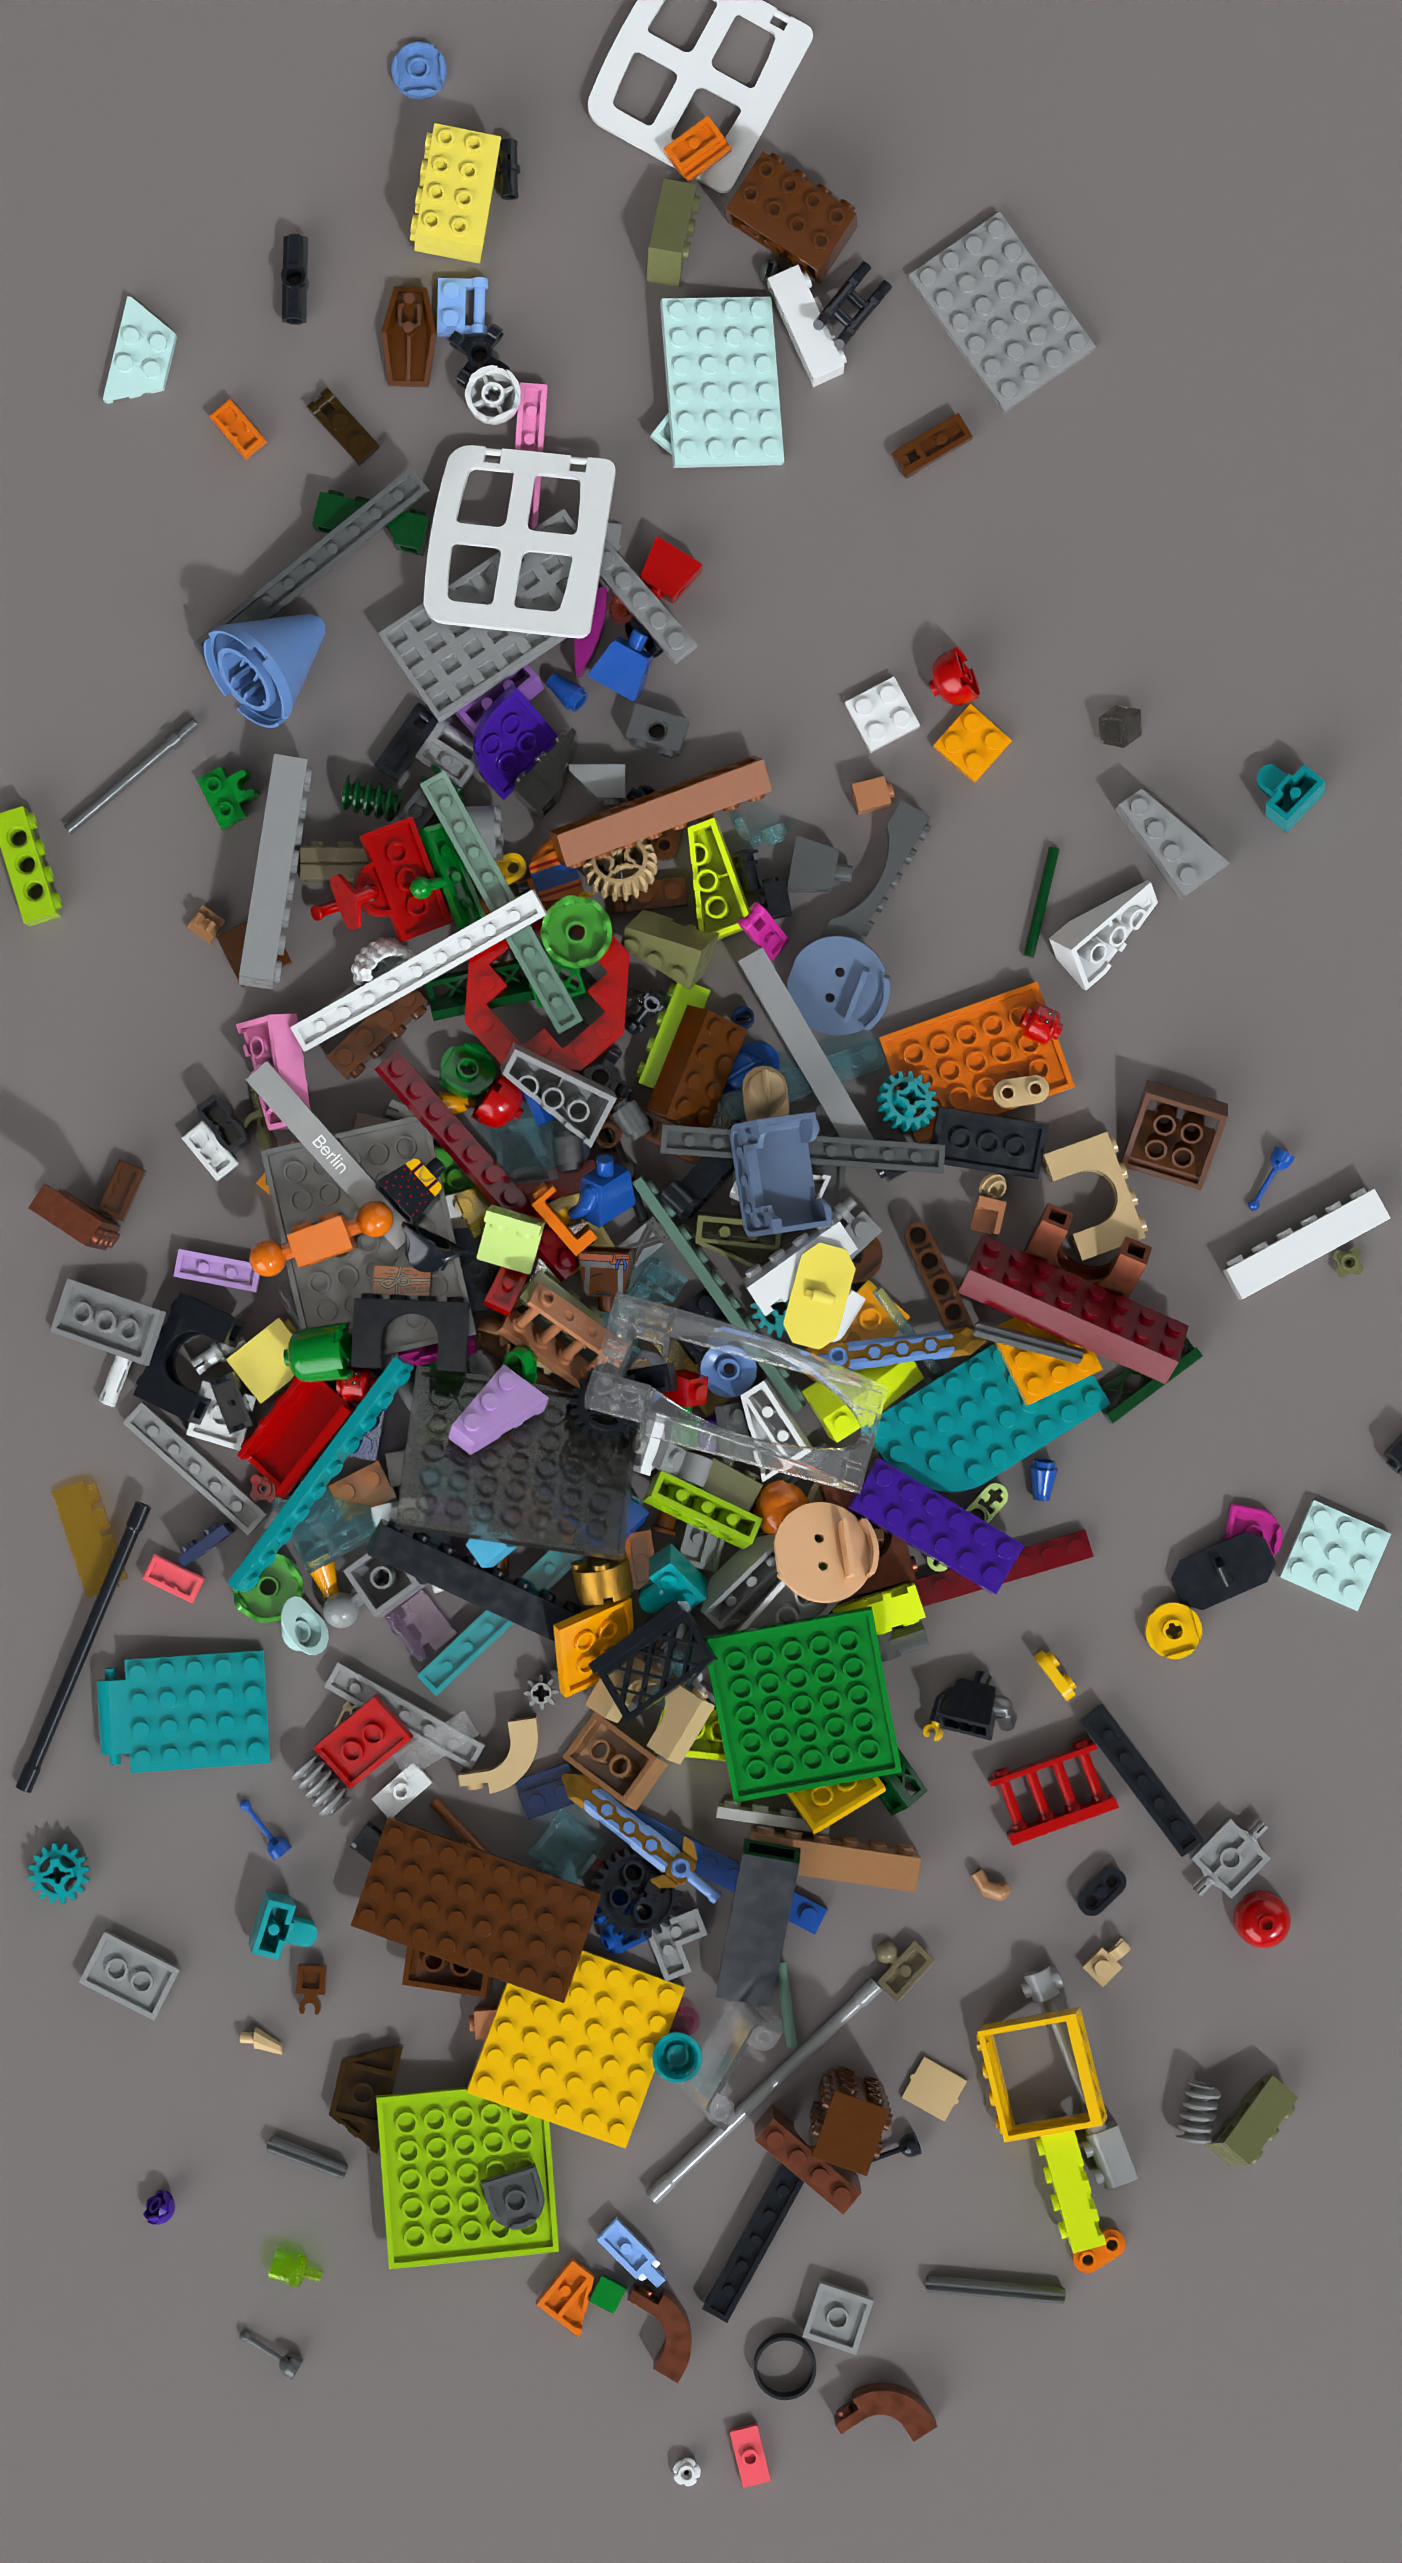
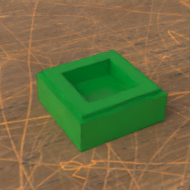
[589,2274,627,2314]

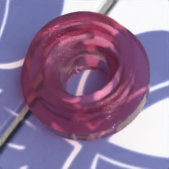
[672,2006,700,2035]

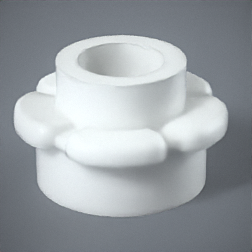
[673,2458,701,2486]

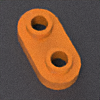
[1072,2227,1126,2273]

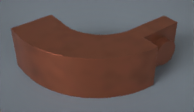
[628,2283,692,2384]
[834,2382,937,2442]

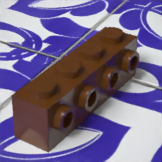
[326,989,429,1080]

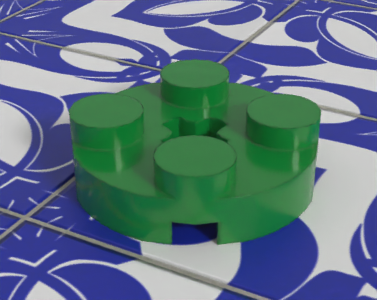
[439,1043,496,1100]

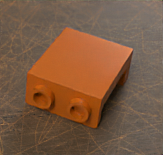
[530,1182,598,1256]

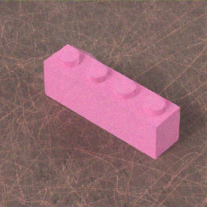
[236,1014,311,1131]

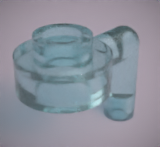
[733,816,788,849]

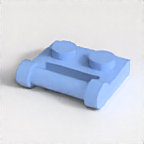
[437,277,488,337]

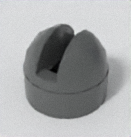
[759,259,781,284]

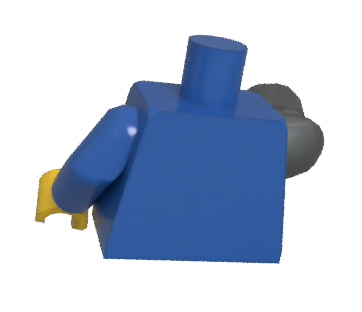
[556,1150,636,1228]

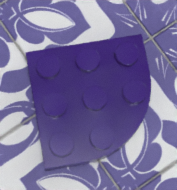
[473,684,562,800]

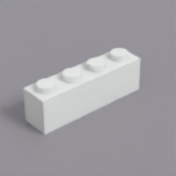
[767,265,847,387]

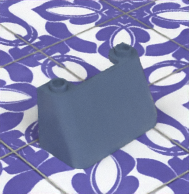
[730,1112,832,1237]

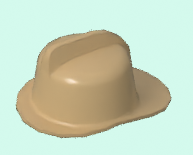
[742,1066,789,1121]

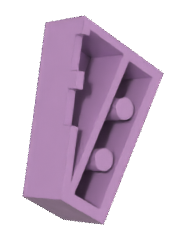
[448,1364,549,1455]

